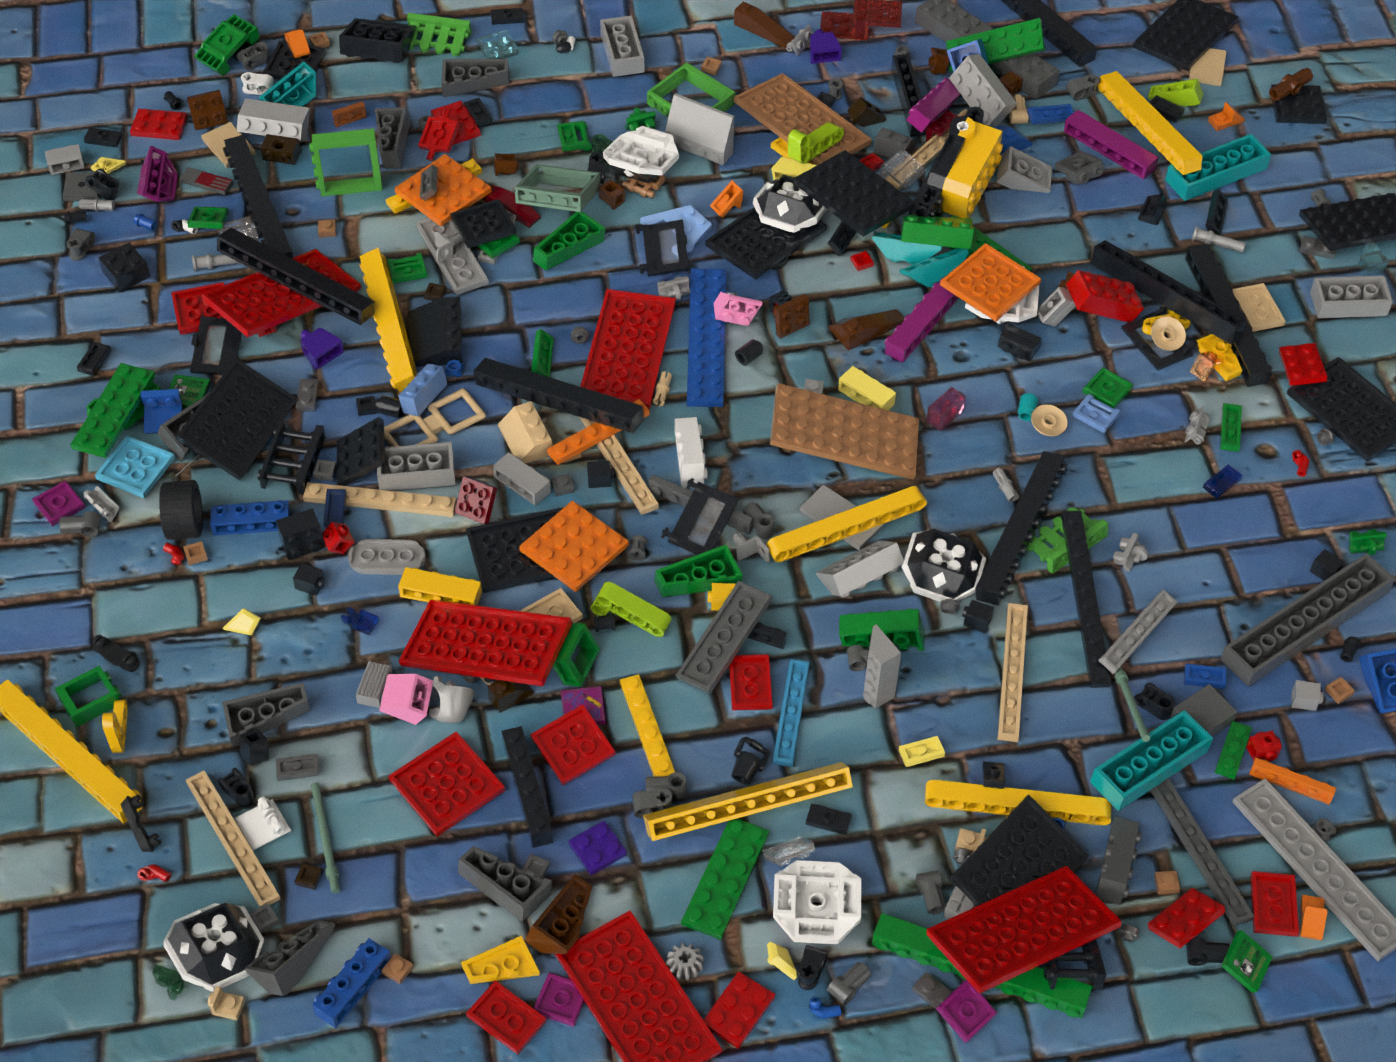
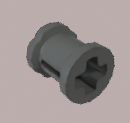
[828,78,843,101]
[1311,188,1332,207]
[628,535,648,561]

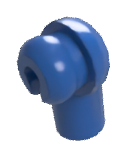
[809,997,842,1019]

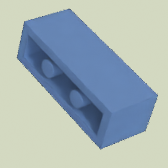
[398,364,447,416]

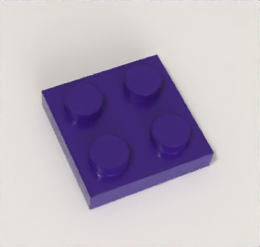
[568,820,627,876]

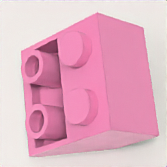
[714,292,762,326]
[379,674,433,725]

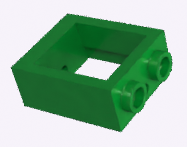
[553,623,600,687]
[55,665,121,728]

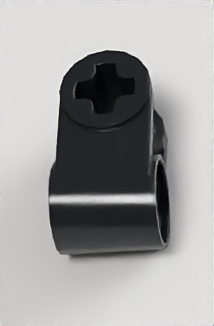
[587,152,605,184]
[85,169,119,200]
[1134,683,1175,720]
[217,767,255,807]
[798,945,828,990]

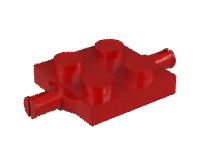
[418,108,460,161]

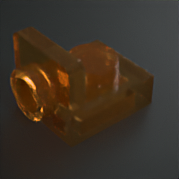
[1189,351,1221,382]

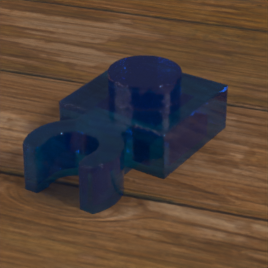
[341,607,379,635]

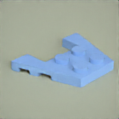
[640,205,712,257]

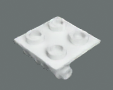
[234,797,291,850]

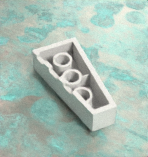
[674,417,707,488]

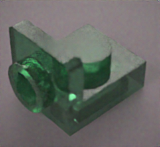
[152,965,184,1000]

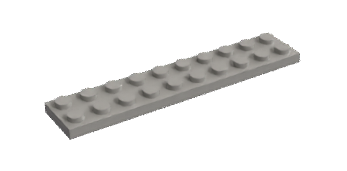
[1232,778,1396,961]

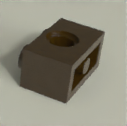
[260,134,301,165]

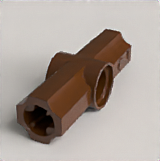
[1269,68,1313,101]

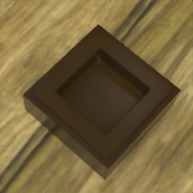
[424,283,447,301]
[294,863,323,890]

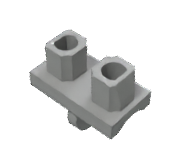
[657,276,690,300]
[1113,533,1148,572]

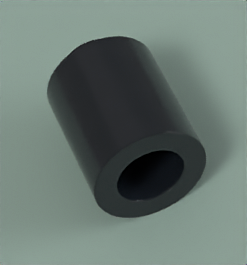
[735,339,763,366]
[376,395,403,419]

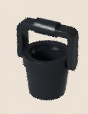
[731,737,770,785]

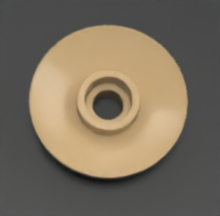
[1151,317,1186,351]
[1031,405,1068,436]

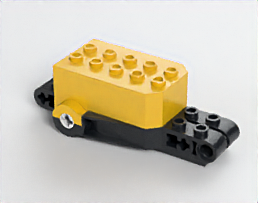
[909,106,1003,218]

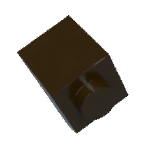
[847,97,887,127]
[488,680,534,713]

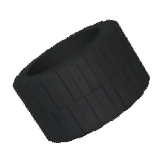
[159,480,203,540]

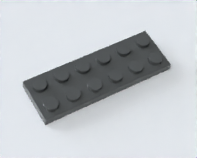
[675,581,773,694]

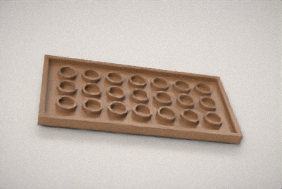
[734,73,872,165]
[770,383,919,480]

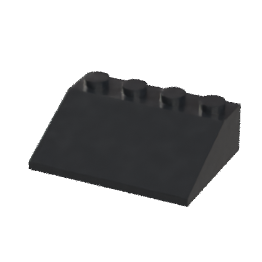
[339,18,416,63]
[408,297,462,367]

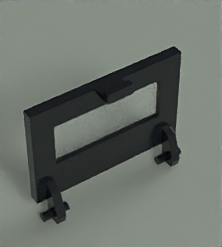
[635,219,689,277]
[1121,307,1199,371]
[190,316,242,375]
[661,478,739,555]

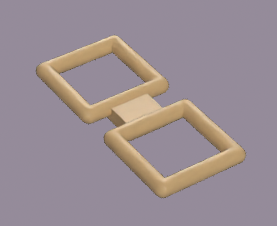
[384,388,486,447]

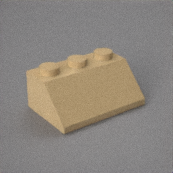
[498,401,552,464]

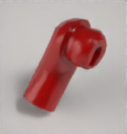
[1292,450,1309,477]
[163,542,184,565]
[137,864,172,882]

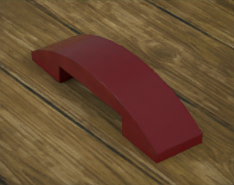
[482,186,541,228]

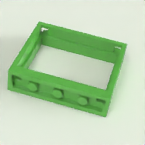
[647,62,735,117]
[309,128,382,196]

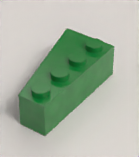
[533,211,606,271]
[901,215,974,249]
[654,544,743,597]
[839,609,924,651]

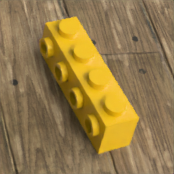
[398,567,482,606]

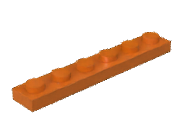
[547,399,650,465]

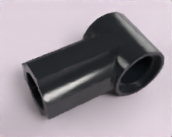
[1186,937,1230,966]

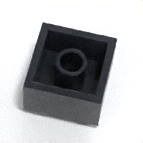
[98,242,151,293]
[275,508,325,561]

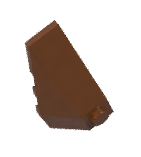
[734,1,795,48]
[828,309,905,351]
[524,874,592,954]

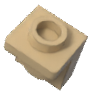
[955,828,987,854]
[208,986,245,1021]

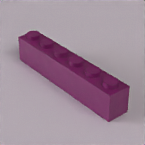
[907,77,961,133]
[1064,110,1158,180]
[884,277,959,362]

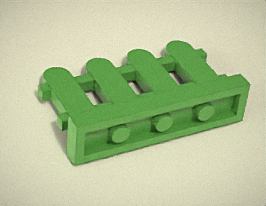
[407,13,472,57]
[1028,508,1108,574]

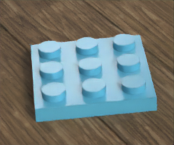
[95,435,175,498]

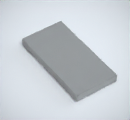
[800,485,883,550]

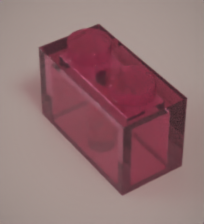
[926,387,966,431]

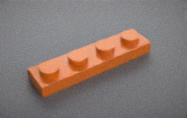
[1249,758,1336,805]

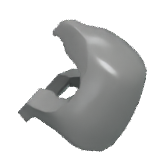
[429,676,475,723]

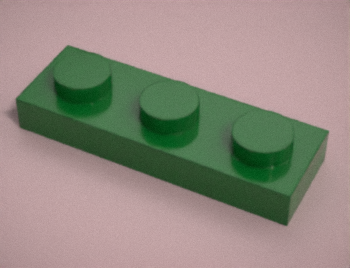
[531,329,554,377]
[1220,403,1242,452]
[1214,721,1252,780]

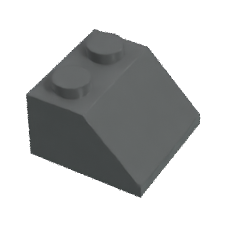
[874,127,918,163]

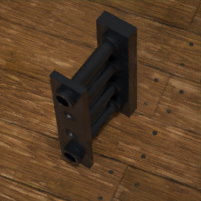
[257,419,326,495]
[1044,939,1107,990]

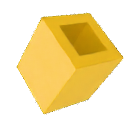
[708,583,735,610]

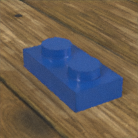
[1184,664,1226,689]

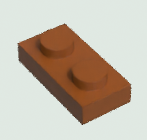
[332,101,367,127]

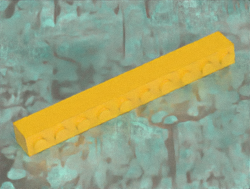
[1098,71,1202,175]
[359,248,418,393]
[0,679,143,824]
[643,762,853,841]

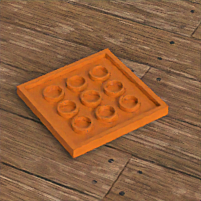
[395,154,492,227]
[940,243,1041,321]
[519,500,629,592]

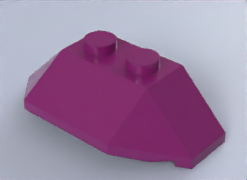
[137,146,178,202]

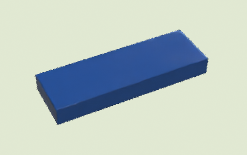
[1027,104,1074,125]

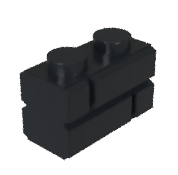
[998,323,1042,362]

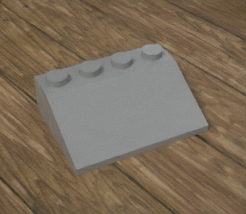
[665,93,734,166]

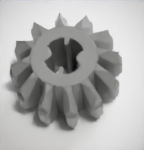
[667,942,704,981]

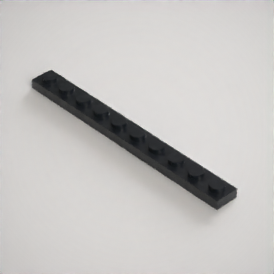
[1061,511,1112,688]

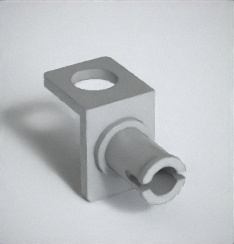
[435,231,462,263]
[732,532,770,563]

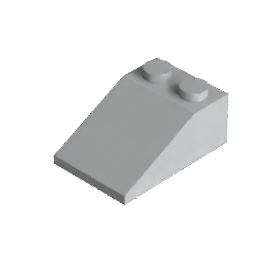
[997,146,1052,193]

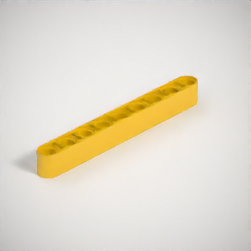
[766,486,927,562]
[925,780,1112,825]

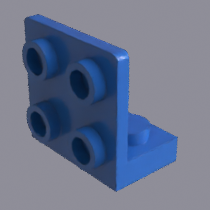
[141,389,182,434]

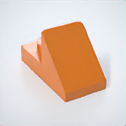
[284,29,310,58]
[1208,102,1245,131]
[710,180,744,218]
[1300,895,1327,940]

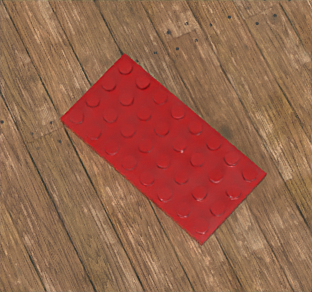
[202,249,361,337]
[580,289,676,409]
[398,600,573,686]
[926,866,1122,994]
[555,910,722,1062]

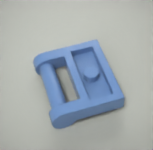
[1073,394,1121,433]

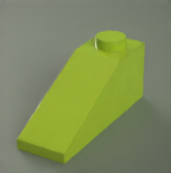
[1148,78,1204,107]

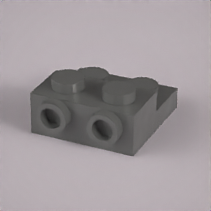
[1055,151,1104,185]

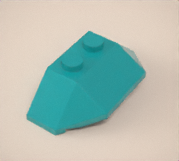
[258,61,316,107]
[872,231,942,265]
[899,248,969,287]

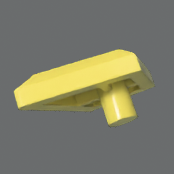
[91,157,126,174]
[223,608,261,635]
[767,942,798,980]

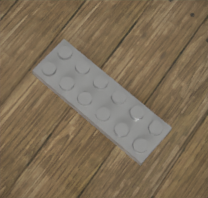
[416,218,489,295]

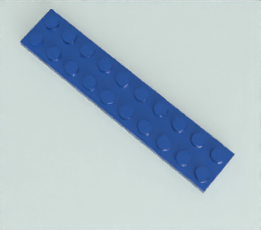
[687,268,726,407]

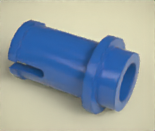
[133,213,157,231]

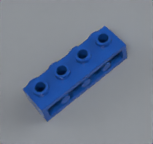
[210,500,291,536]
[312,938,391,1028]

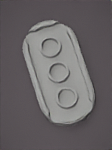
[348,539,426,575]

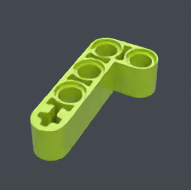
[788,122,844,164]
[591,582,671,637]

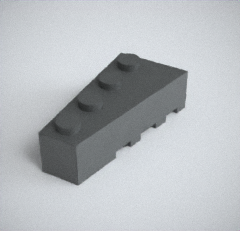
[441,59,510,97]
[374,107,411,168]
[157,394,208,462]
[222,683,310,748]
[1095,816,1141,905]
[458,846,552,922]

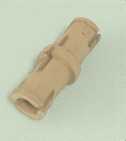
[653,372,672,406]

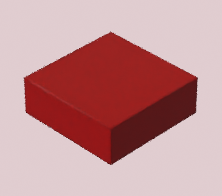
[850,251,874,271]

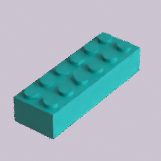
[1165,134,1271,201]
[1090,710,1213,811]

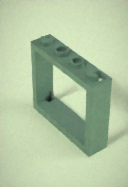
[515,164,601,212]

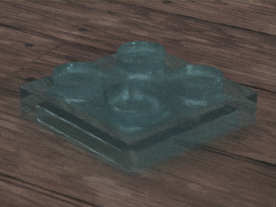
[477,30,519,59]

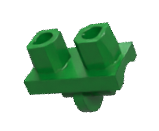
[625,107,656,131]
[1349,529,1387,555]

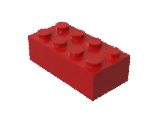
[1066,270,1144,323]

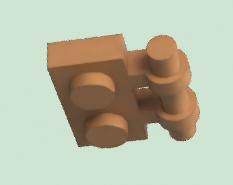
[622,175,665,198]

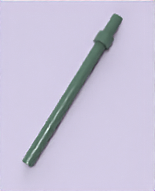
[1115,666,1150,742]
[311,782,340,894]

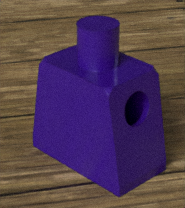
[810,29,842,64]
[300,328,344,370]

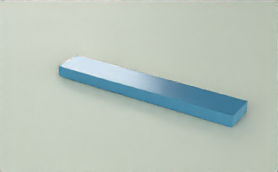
[772,659,810,767]

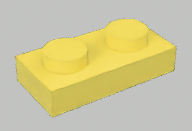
[899,736,945,767]

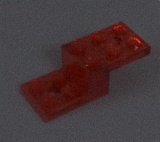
[820,0,902,40]

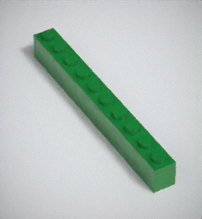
[872,913,1092,1018]

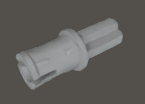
[79,198,115,212]
[993,467,1019,503]

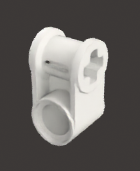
[241,72,274,95]

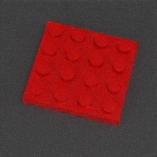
[388,732,505,837]

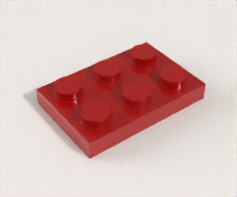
[431,101,481,145]
[130,108,188,140]
[1279,343,1327,386]
[729,654,772,711]
[1250,871,1299,937]
[1147,888,1225,949]
[703,971,775,1049]
[466,981,547,1055]

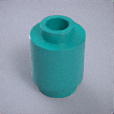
[1018,393,1039,421]

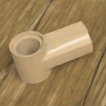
[1010,94,1029,124]

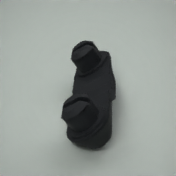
[92,635,140,672]
[121,795,161,852]

